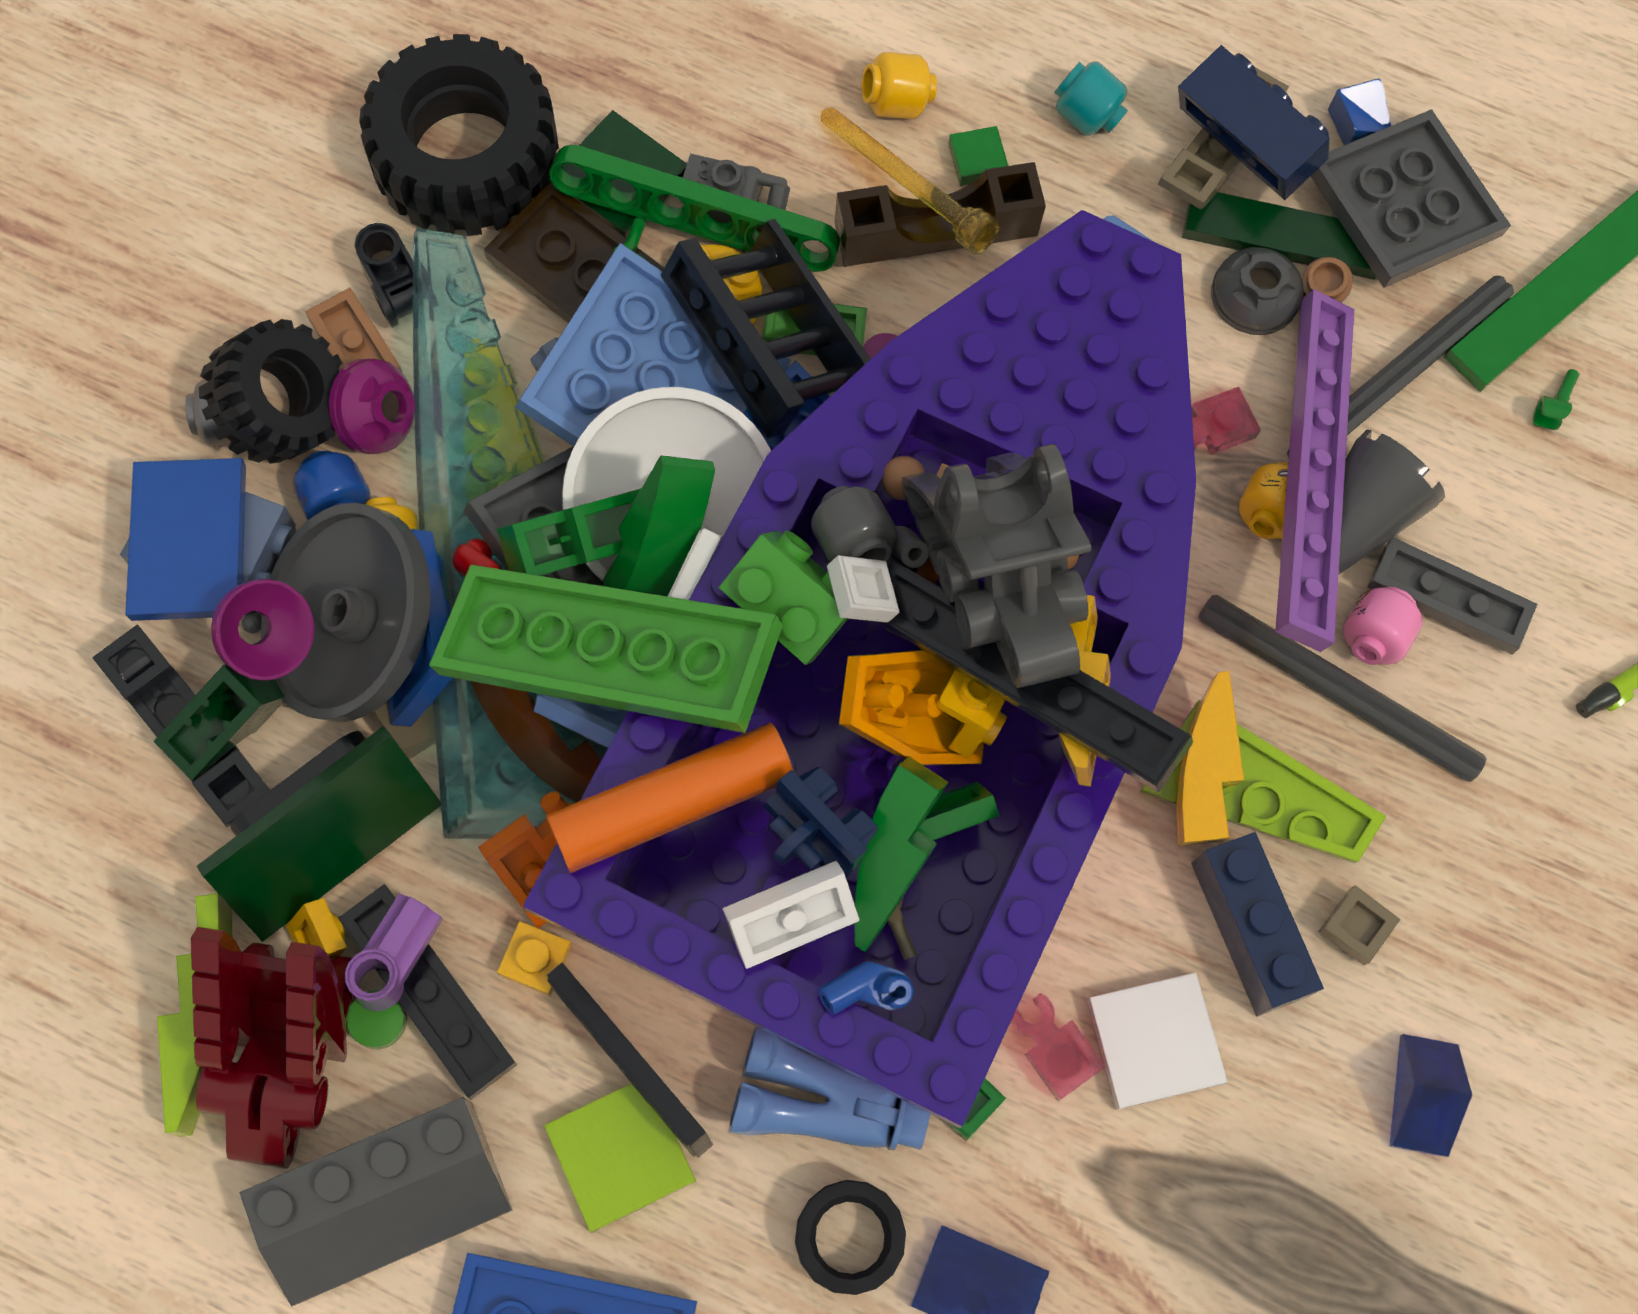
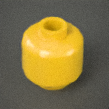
[861,52,937,119]

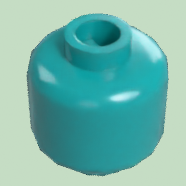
[1054,61,1128,136]

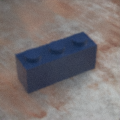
[1178,45,1330,200]
[1191,832,1324,1017]

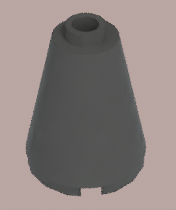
[1339,430,1445,575]

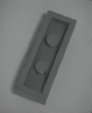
[1367,537,1538,655]

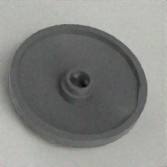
[261,503,431,722]

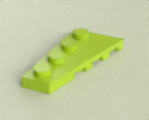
[1140,700,1387,863]

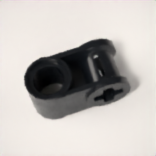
[354,223,438,328]

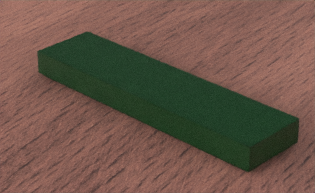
[1182,192,1376,280]

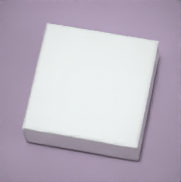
[827,555,900,622]

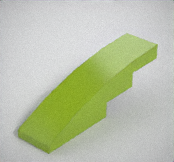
[157,893,232,1137]

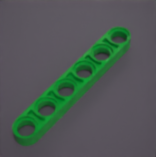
[549,145,840,272]

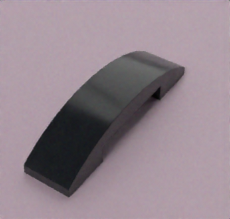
[92,624,270,827]

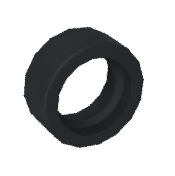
[795,1180,906,1295]

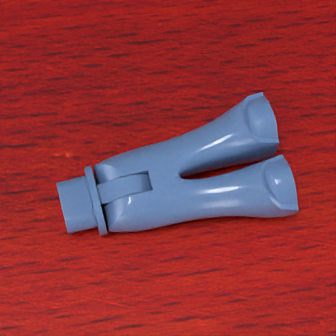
[729,1026,930,1150]

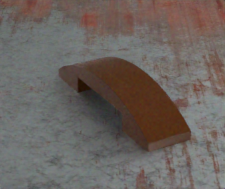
[470,681,601,802]

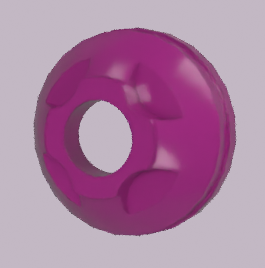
[328,359,415,454]
[211,579,315,681]

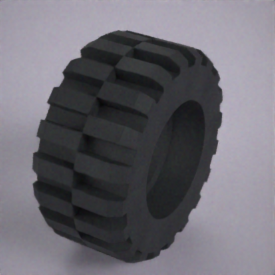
[359,34,559,236]

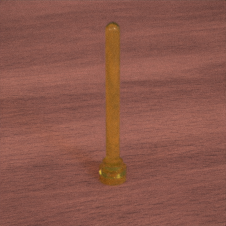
[821,107,999,254]

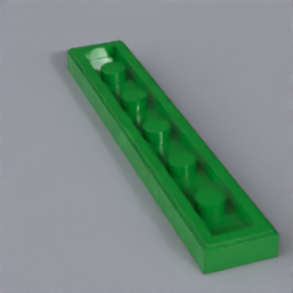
[1445,190,1638,392]

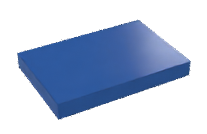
[125,458,246,621]

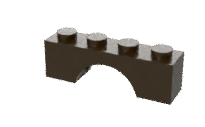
[835,162,1046,267]

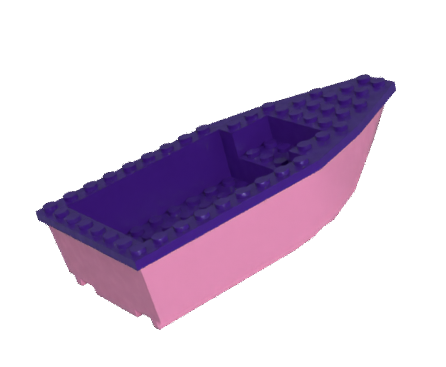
[523,210,1196,1128]

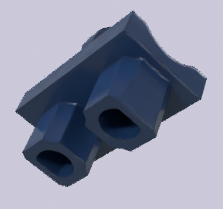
[763,767,878,878]

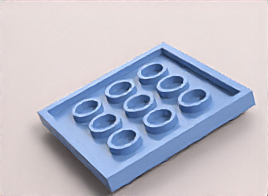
[514,243,791,446]

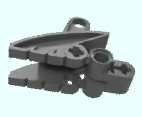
[902,443,1091,688]

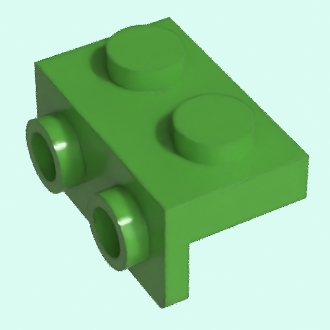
[719,530,848,665]

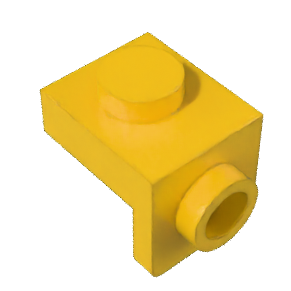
[937,669,1007,759]

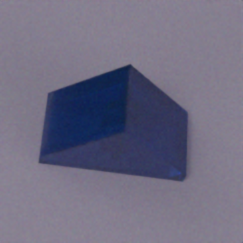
[1389,1034,1472,1157]

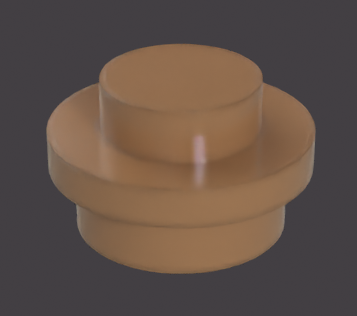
[1302,257,1353,303]

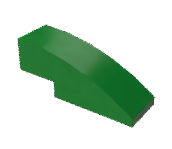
[603,455,715,596]
[496,488,641,576]
[854,756,949,952]

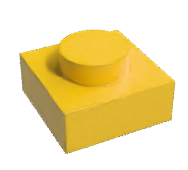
[286,898,347,961]
[497,921,572,996]

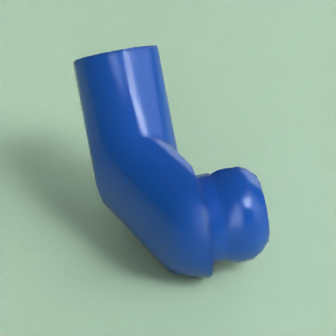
[818,961,914,1016]

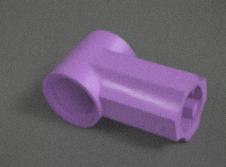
[345,893,443,1011]

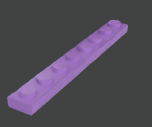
[1275,289,1355,652]

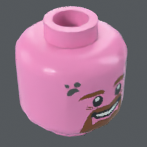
[1342,586,1423,665]

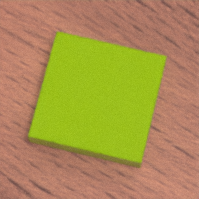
[544,1083,696,1233]

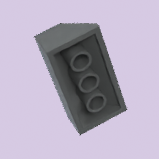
[239,1097,513,1306]

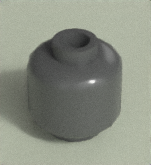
[811,486,897,563]

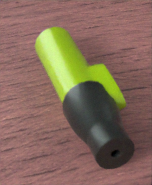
[1576,663,1638,718]

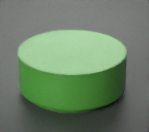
[347,990,407,1049]

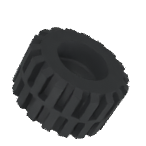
[199,319,343,464]

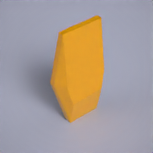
[839,650,984,765]

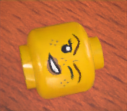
[1238,462,1288,539]

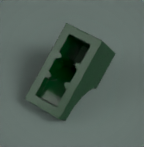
[153,664,285,781]

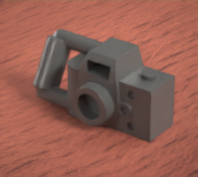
[681,153,790,229]

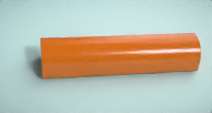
[546,722,793,874]

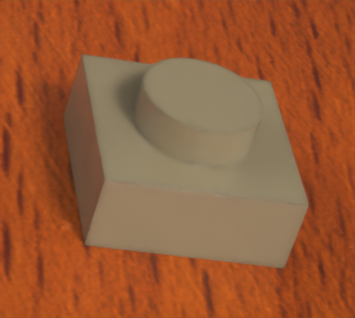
[1319,885,1401,966]

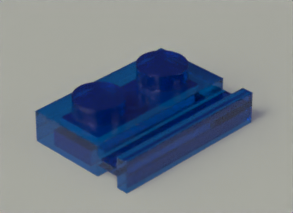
[910,1225,1050,1314]

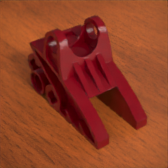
[191,927,352,1169]

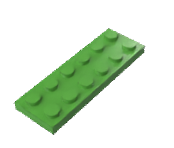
[429,565,783,733]

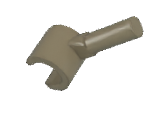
[887,898,917,960]

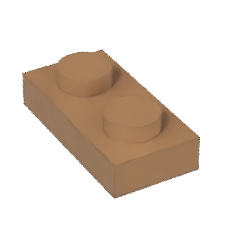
[305,288,403,373]

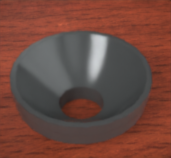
[1211,247,1303,335]

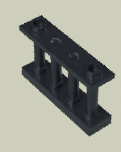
[661,219,871,439]

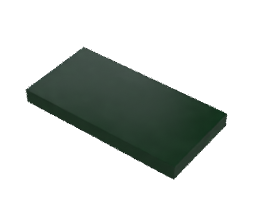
[196,726,443,942]

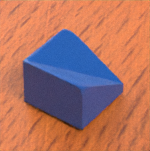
[1328,78,1391,145]

